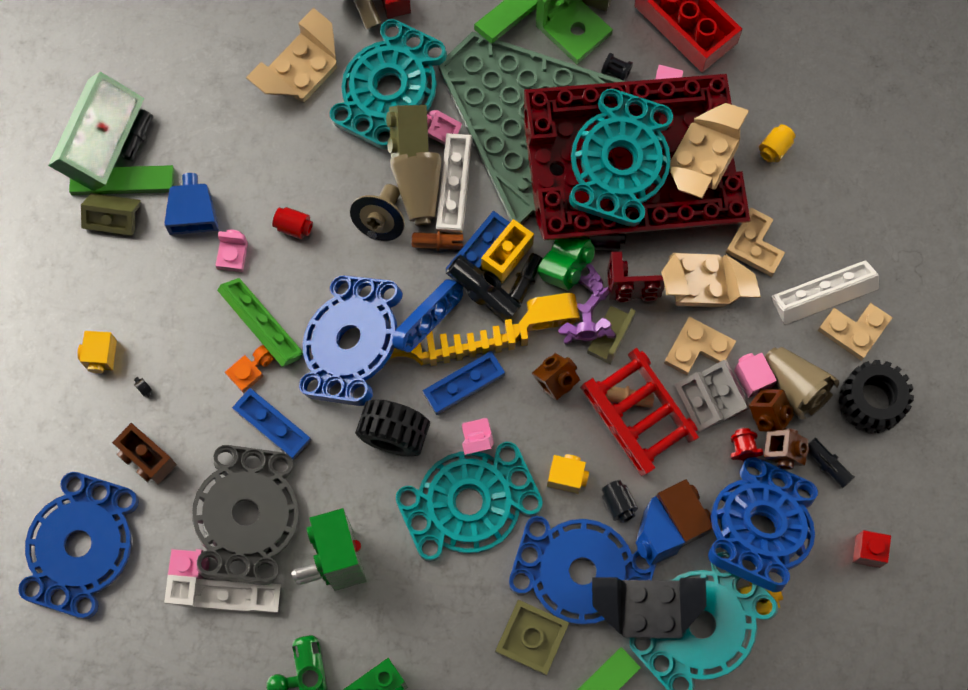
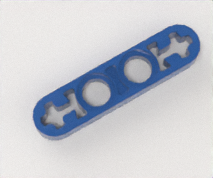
[392,279,464,352]

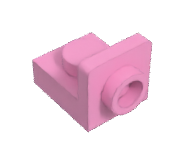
[427,110,462,145]
[216,230,248,272]
[462,418,494,455]
[168,549,209,579]

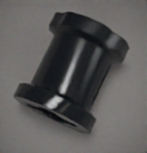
[601,53,633,81]

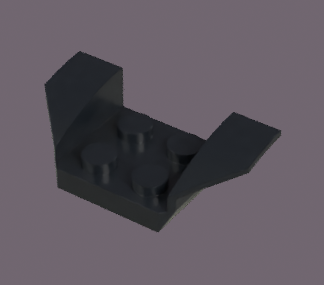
[592,577,707,639]

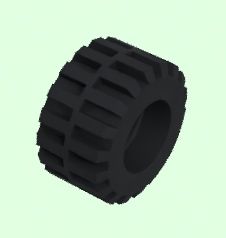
[838,360,914,433]
[355,399,430,457]

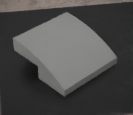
[675,360,749,432]

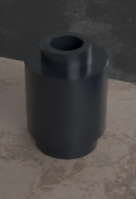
[588,234,625,250]
[601,480,638,523]

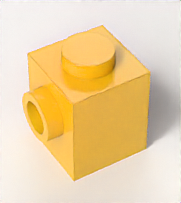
[77,331,117,373]
[547,454,589,494]

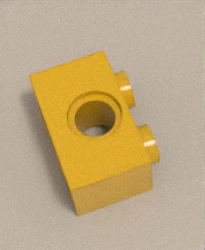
[481,219,534,284]

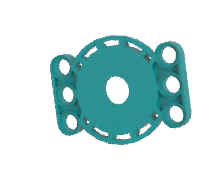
[330,19,447,150]
[569,89,673,227]
[396,442,543,562]
[629,552,778,690]

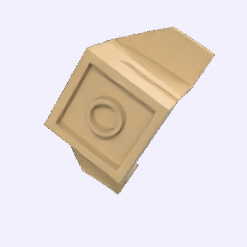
[246,8,337,103]
[669,103,749,199]
[661,253,761,307]

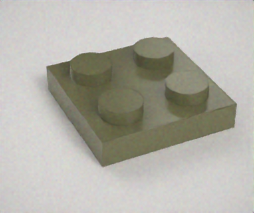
[495,600,569,676]

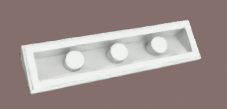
[436,133,473,234]
[772,260,879,324]

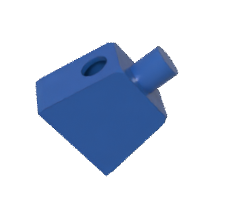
[164,173,219,235]

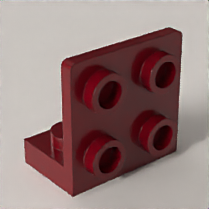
[607,252,665,303]

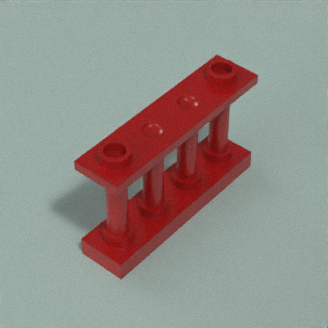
[580,348,699,476]

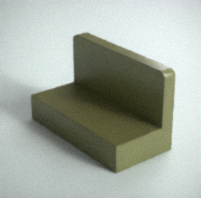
[81,193,141,235]
[587,305,636,365]

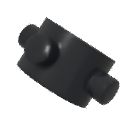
[134,377,152,398]

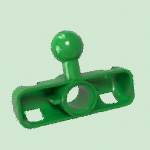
[266,635,328,690]

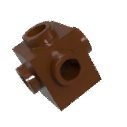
[532,353,580,400]
[749,389,794,432]
[764,428,809,470]

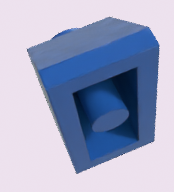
[636,496,685,566]

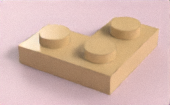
[726,207,785,277]
[817,303,893,361]
[664,316,736,375]

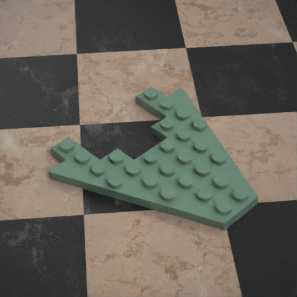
[438,31,626,225]

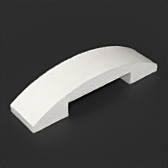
[164,575,281,613]

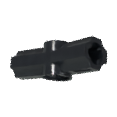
[446,255,521,323]

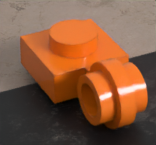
[225,345,275,394]

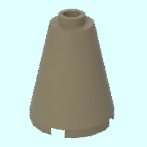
[390,152,442,226]
[765,347,839,420]

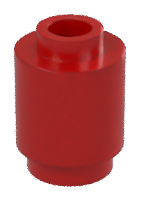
[272,207,313,239]

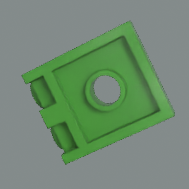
[536,0,613,64]

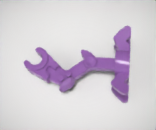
[558,264,616,344]

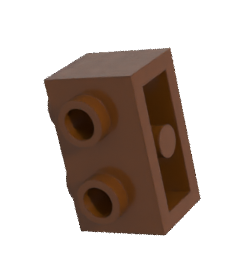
[112,423,177,484]
[656,479,713,547]

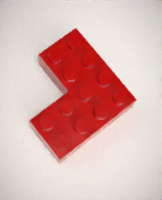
[634,0,743,73]

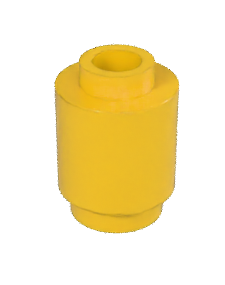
[759,124,796,162]

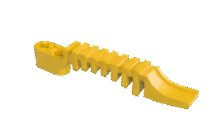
[390,293,580,366]

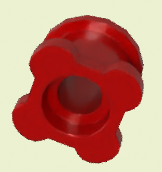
[730,428,764,462]

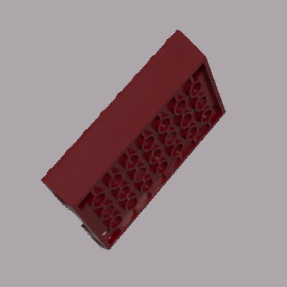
[524,74,750,241]

